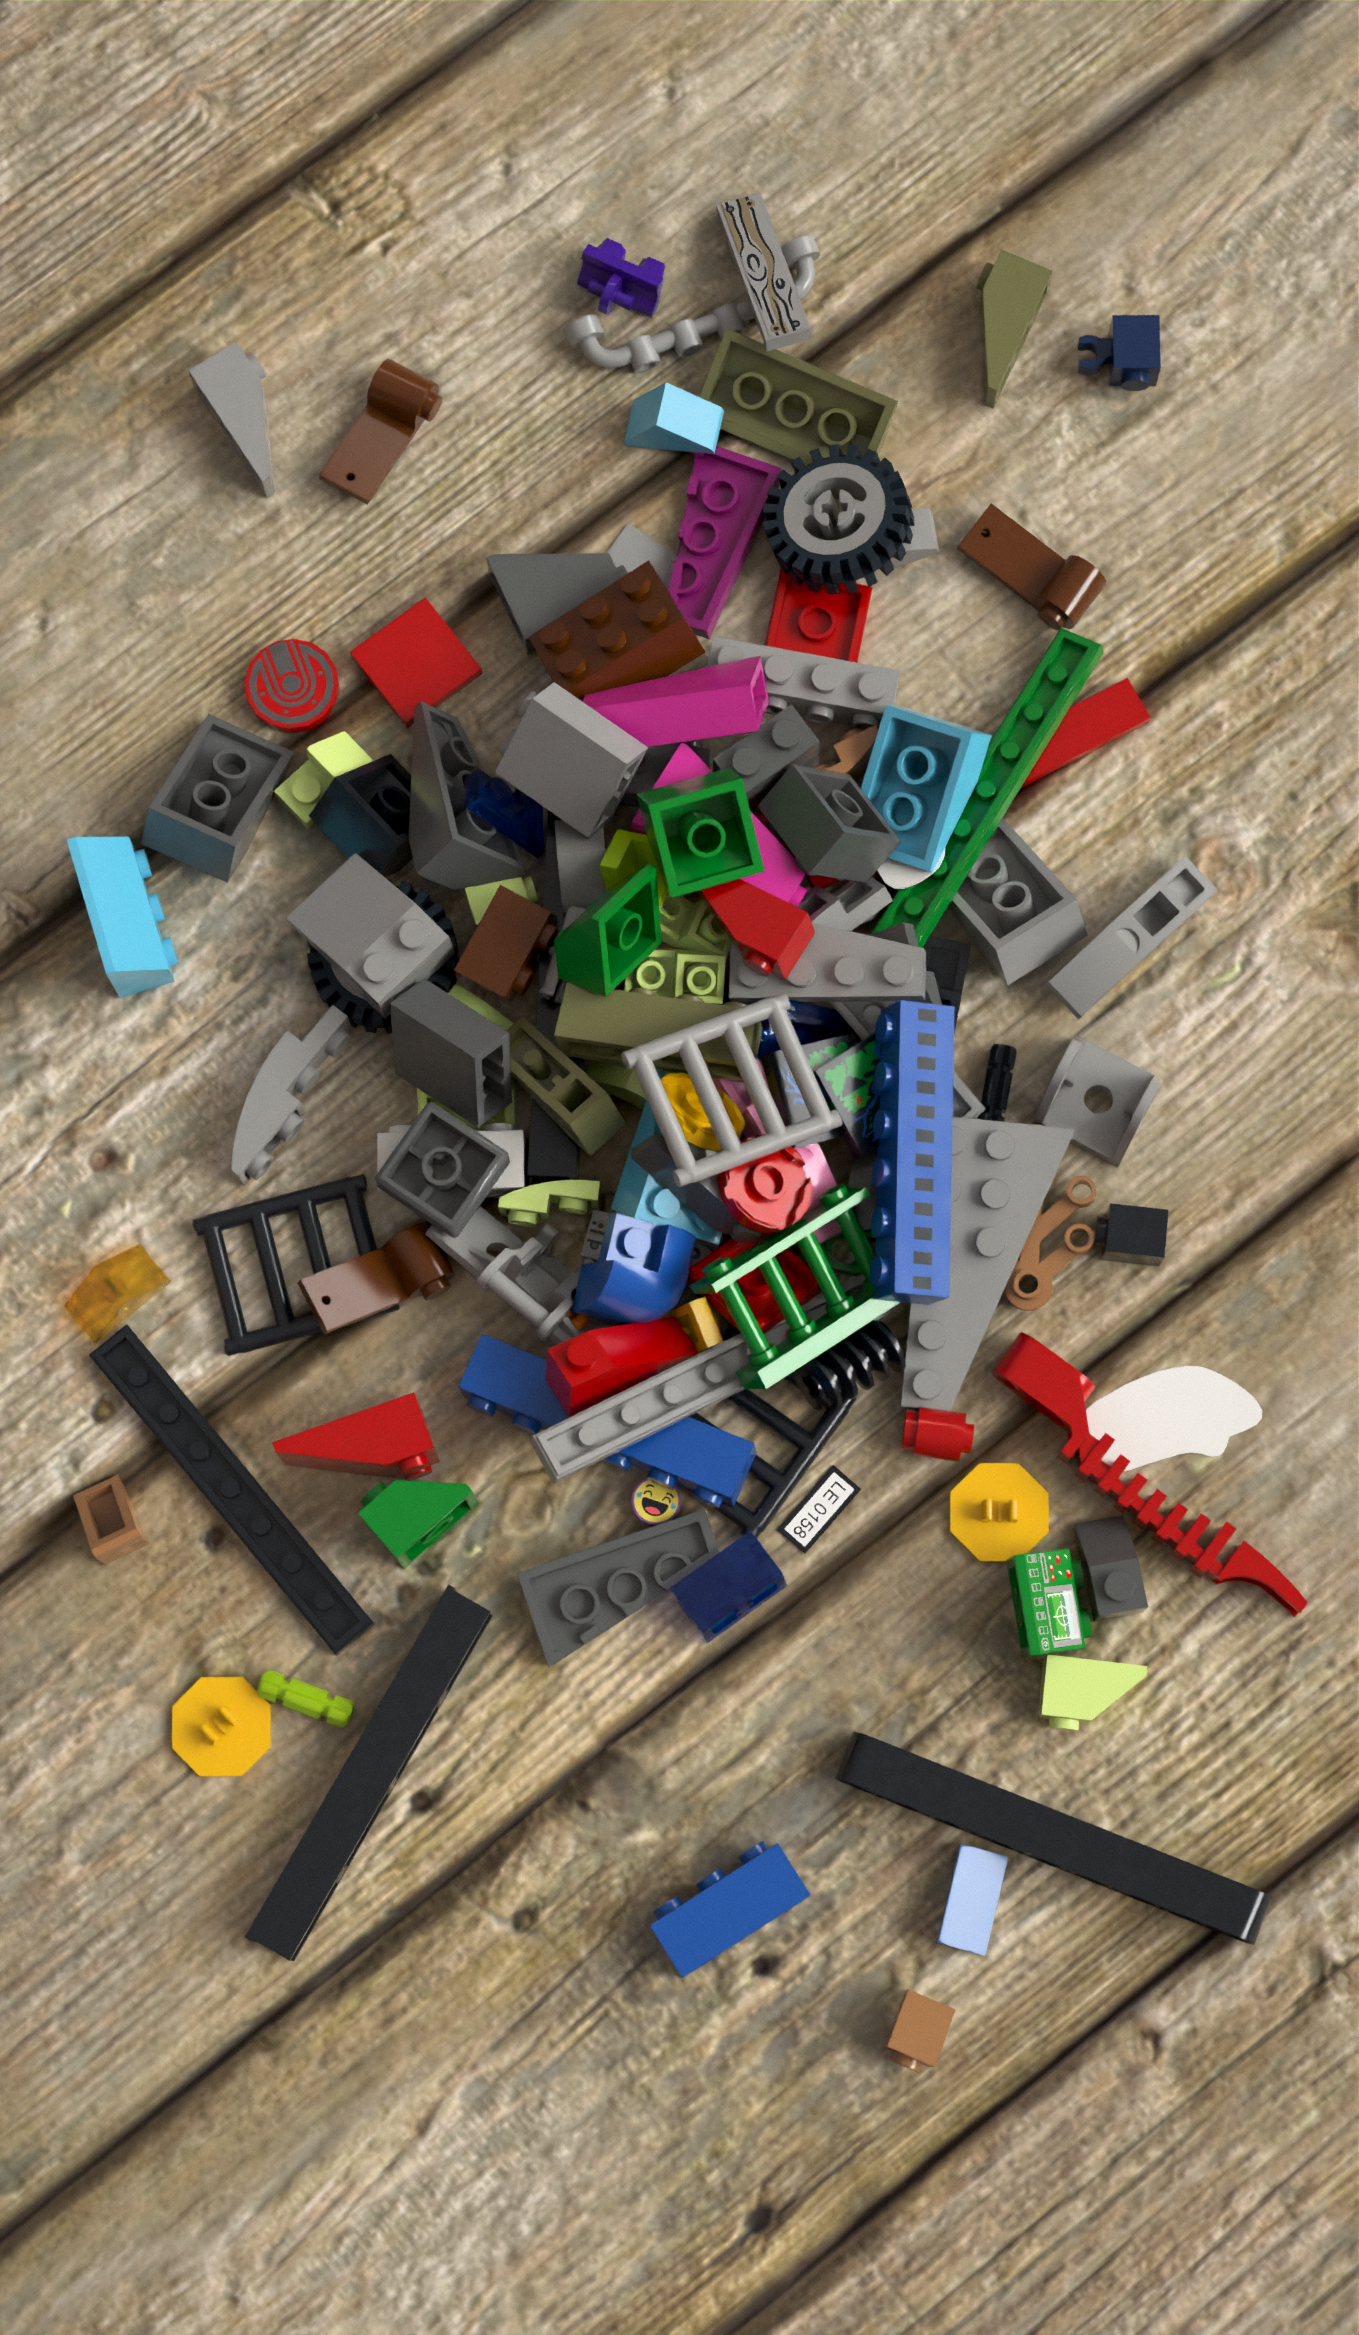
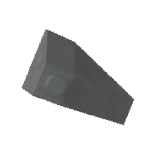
[408,701,526,890]

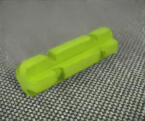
[257,1669,354,1728]

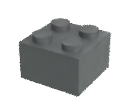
[758,764,901,883]

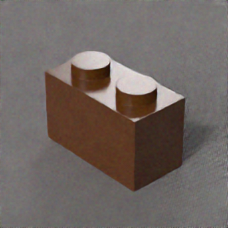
[454,885,559,1002]

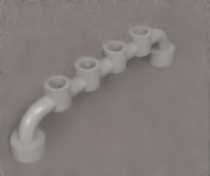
[563,235,820,373]

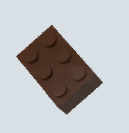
[529,560,705,701]

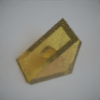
[64,1244,171,1344]

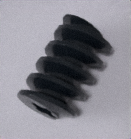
[794,1320,906,1410]

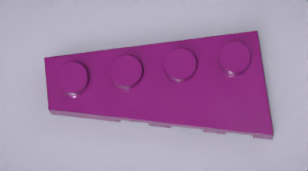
[668,446,782,639]

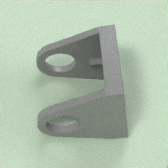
[1032,1036,1163,1167]

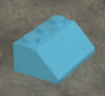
[67,836,179,998]

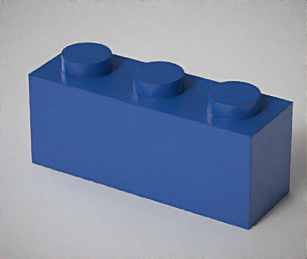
[650,1841,810,1978]

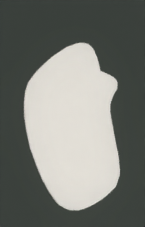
[1086,1366,1262,1471]

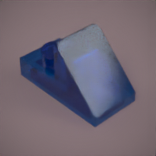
[465,768,544,858]

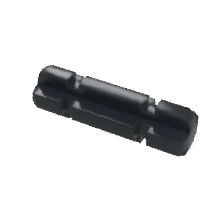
[978,1044,1017,1122]

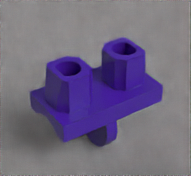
[577,238,665,318]

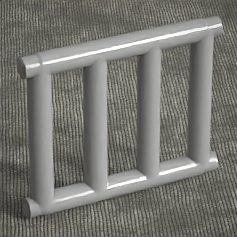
[621,993,842,1187]

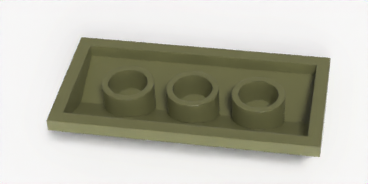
[699,328,898,466]

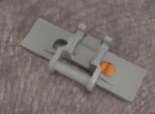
[426,1206,618,1345]

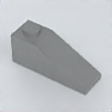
[188,342,275,498]

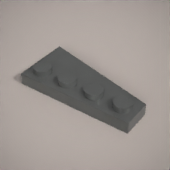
[517,1509,721,1668]

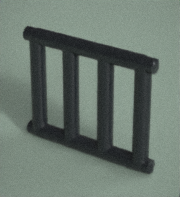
[192,1174,400,1356]
[681,1325,856,1544]

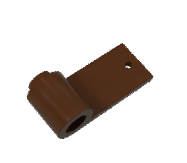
[319,358,442,505]
[956,503,1107,630]
[297,1222,455,1334]

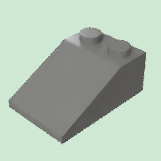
[948,818,1088,985]
[286,853,455,1019]

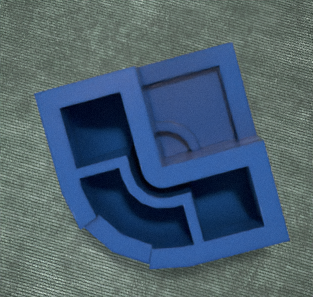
[572,1213,696,1325]

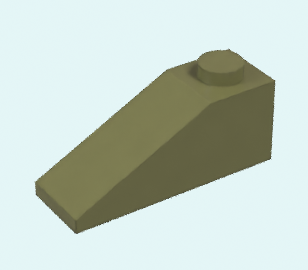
[976,249,1052,409]
[506,1016,626,1156]

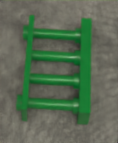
[690,1184,900,1389]

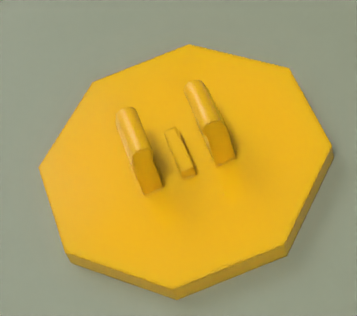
[950,1463,1049,1562]
[172,1677,271,1777]

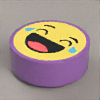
[632,1478,681,1527]

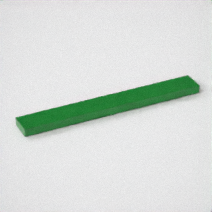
[871,628,1104,948]

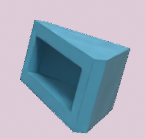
[624,383,724,454]

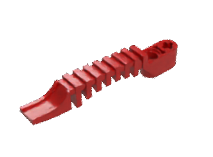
[991,1332,1308,1617]

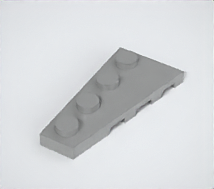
[729,922,926,1003]

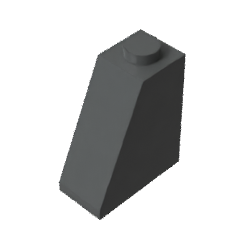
[486,553,628,655]

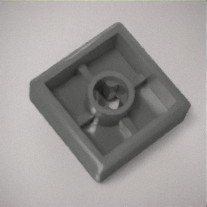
[375,1102,510,1238]

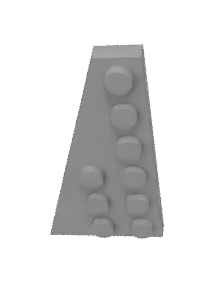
[901,1117,1076,1411]

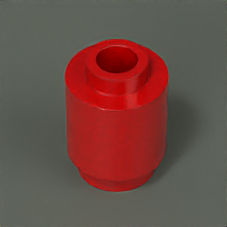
[901,1407,975,1462]

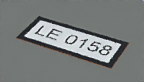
[777,1465,861,1554]

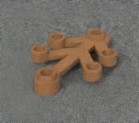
[1004,1124,1096,1311]

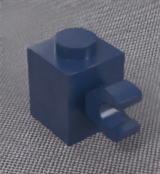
[1077,315,1161,391]

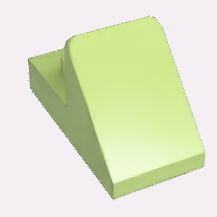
[274,731,373,829]

